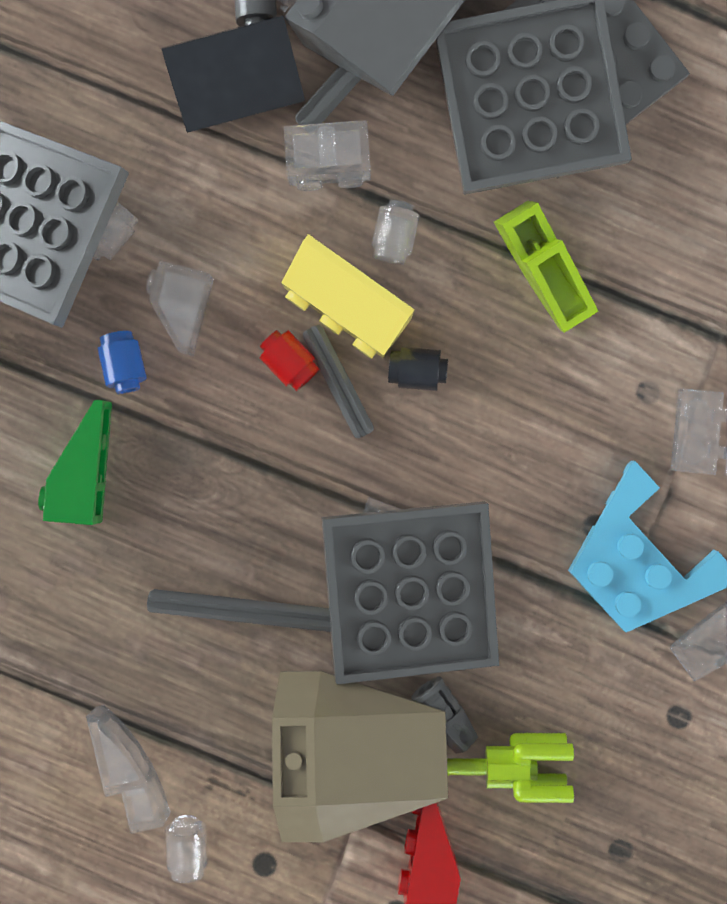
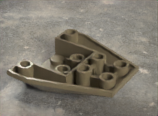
[272,671,448,842]

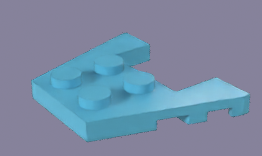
[568,461,727,632]

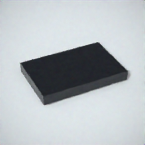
[161,15,305,133]

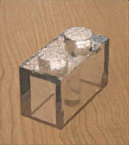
[283,120,371,191]

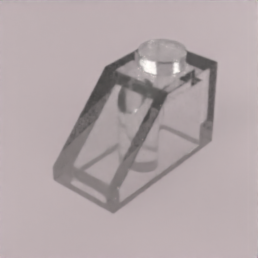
[146,260,214,357]

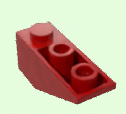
[397,802,461,904]

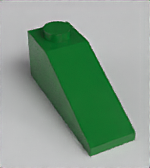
[38,400,112,525]

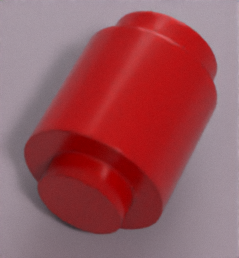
[259,330,320,392]

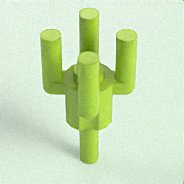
[447,733,574,803]

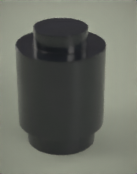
[388,347,448,391]

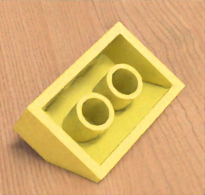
[281,234,415,359]

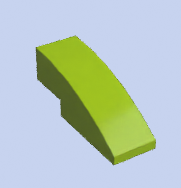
[494,200,599,333]

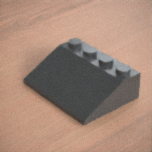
[284,0,465,96]

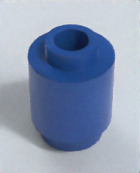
[98,331,147,394]

